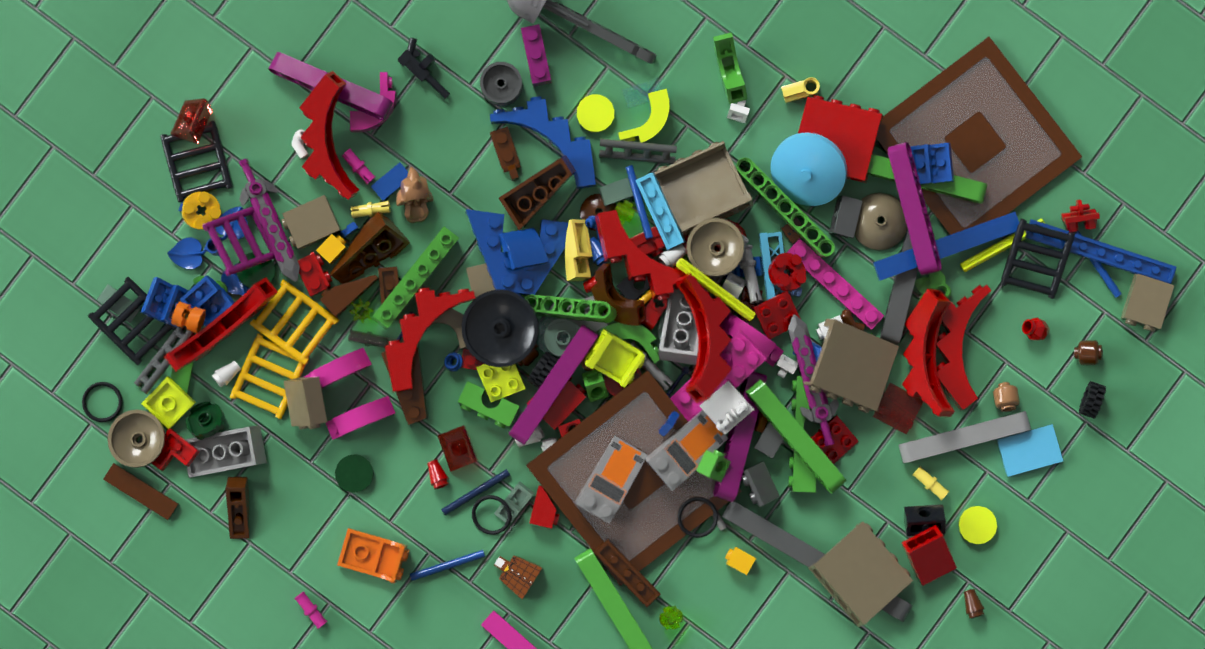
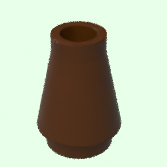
[964,589,984,619]

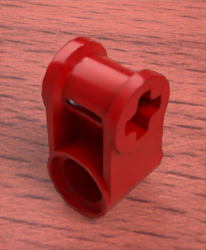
[641,298,668,331]

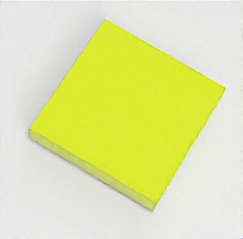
[141,376,196,429]

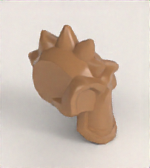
[396,167,434,223]

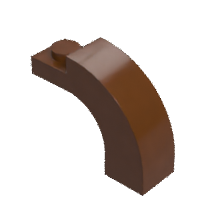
[591,264,646,326]

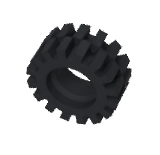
[527,352,558,388]
[1079,381,1106,418]

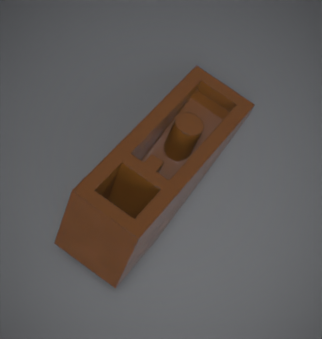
[320,275,379,317]
[225,477,250,539]

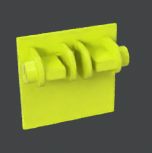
[476,364,526,402]

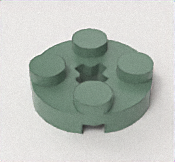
[544,318,580,357]

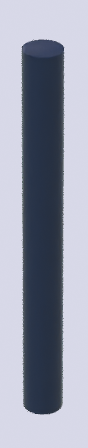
[441,469,510,515]

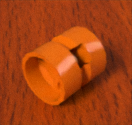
[171,301,206,333]

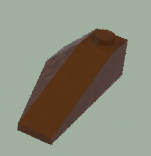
[330,212,410,284]

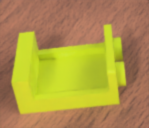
[583,329,645,388]

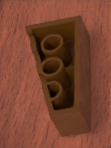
[499,155,576,230]
[381,343,428,425]

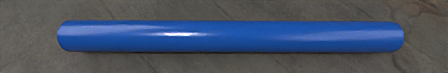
[626,165,653,240]
[1075,230,1122,298]
[410,550,485,581]

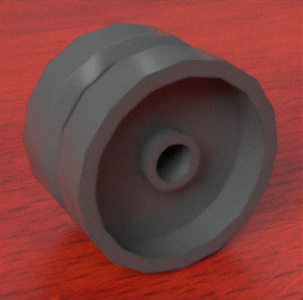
[480,62,522,107]

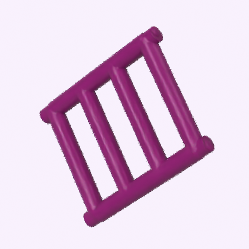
[202,206,275,276]

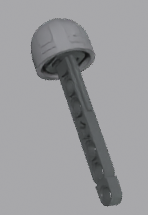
[507,0,657,64]

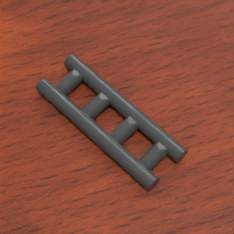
[599,139,677,164]
[134,326,194,394]

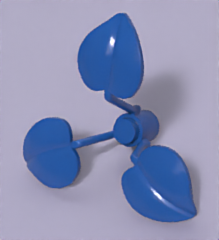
[167,206,249,296]

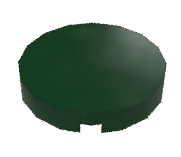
[237,252,275,289]
[335,454,374,493]

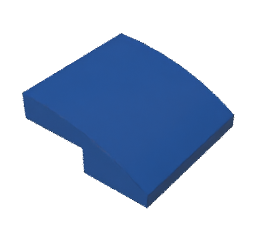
[911,142,954,185]
[499,228,548,270]
[180,275,235,327]
[141,277,189,328]

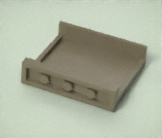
[654,141,754,237]
[804,319,899,413]
[809,521,913,627]

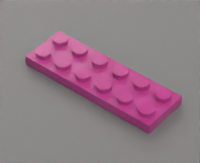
[670,330,768,421]

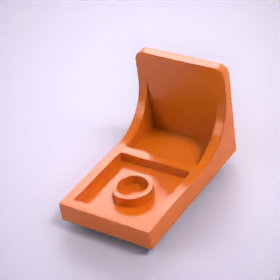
[337,528,410,584]

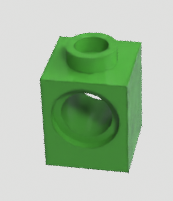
[582,369,609,402]
[696,450,731,482]

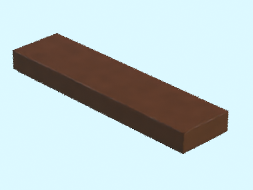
[103,463,179,520]
[594,538,661,607]

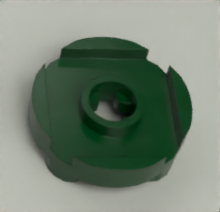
[186,402,225,440]

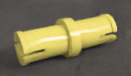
[351,201,391,219]
[912,466,949,500]

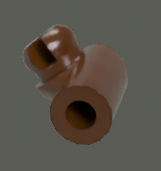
[840,310,865,331]

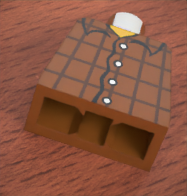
[494,555,543,599]

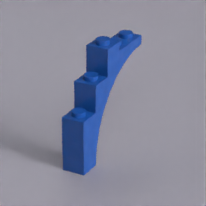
[490,97,596,189]

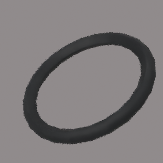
[82,382,123,422]
[472,495,511,535]
[678,497,718,538]

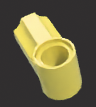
[781,77,820,103]

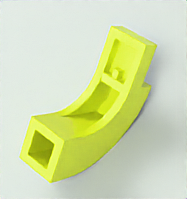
[618,89,670,142]

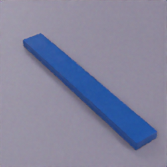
[873,212,1019,281]
[1025,219,1177,284]

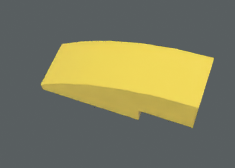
[565,219,593,281]

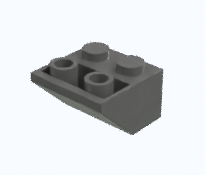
[741,462,780,507]

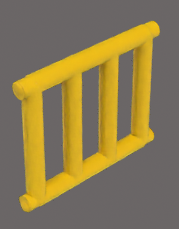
[250,279,339,365]
[230,333,309,420]

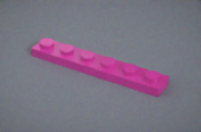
[787,238,884,330]

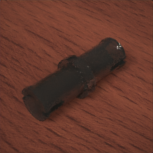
[348,329,389,348]

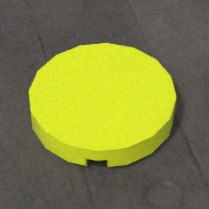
[577,94,614,132]
[958,506,997,544]

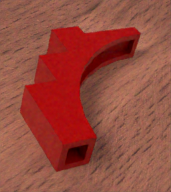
[299,71,359,200]
[595,210,709,301]
[675,273,732,404]
[164,278,278,372]
[936,285,992,410]
[385,288,475,393]
[902,289,955,417]

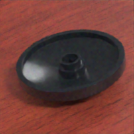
[462,289,539,367]

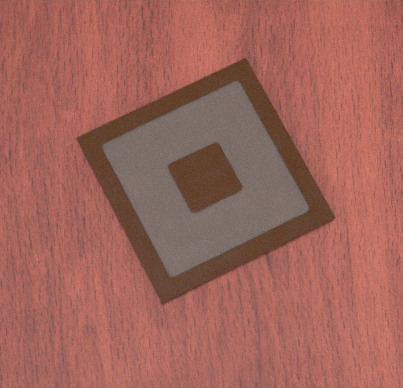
[876,36,1082,235]
[526,370,742,586]

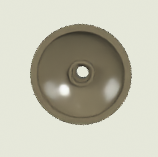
[854,193,907,250]
[687,218,745,276]
[108,410,165,468]

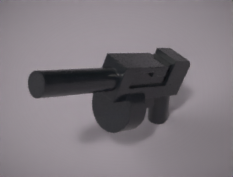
[398,37,450,99]

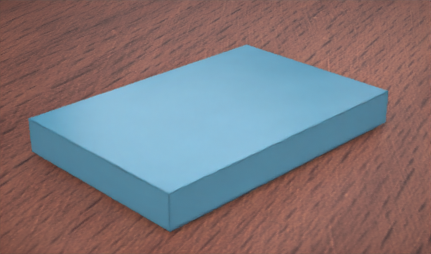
[997,424,1063,477]

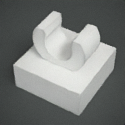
[727,100,750,123]
[776,354,798,378]

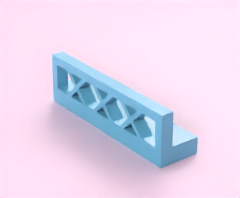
[635,172,686,250]
[759,232,787,300]

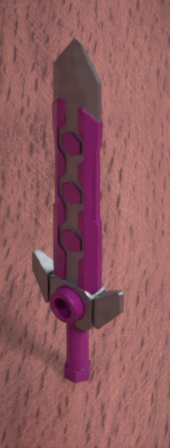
[239,158,300,282]
[788,315,839,446]

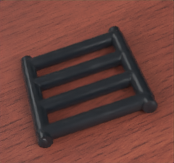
[160,121,233,202]
[1000,219,1075,299]
[88,276,177,365]

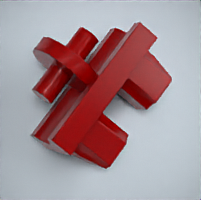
[1061,199,1100,232]

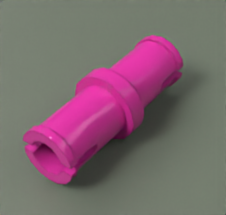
[341,148,376,185]
[294,591,327,629]

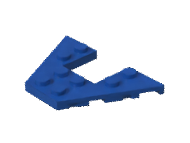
[465,209,568,295]

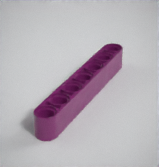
[268,52,393,120]
[888,142,942,276]
[508,324,599,445]
[713,371,767,502]

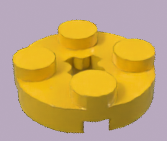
[182,192,221,230]

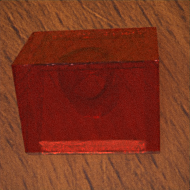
[171,98,212,144]
[438,425,478,472]

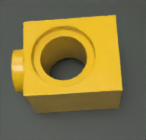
[316,234,347,265]
[725,547,756,575]

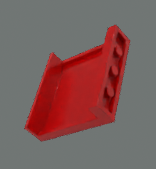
[798,95,883,183]

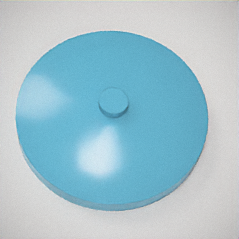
[771,133,847,206]

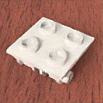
[699,380,754,434]

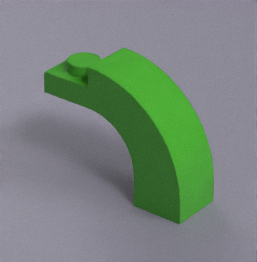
[713,32,748,104]
[596,322,659,364]

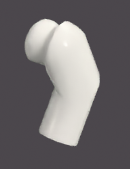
[292,129,308,159]

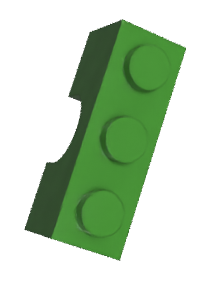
[458,381,520,429]

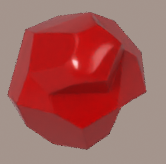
[1022,317,1049,340]

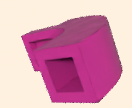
[350,72,397,132]
[719,313,784,367]
[304,347,372,390]
[326,396,395,440]

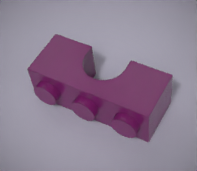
[521,24,552,87]

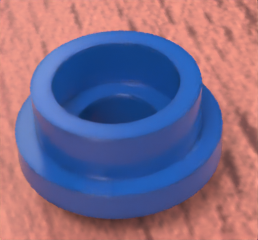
[444,352,463,372]

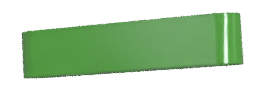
[525,295,617,323]

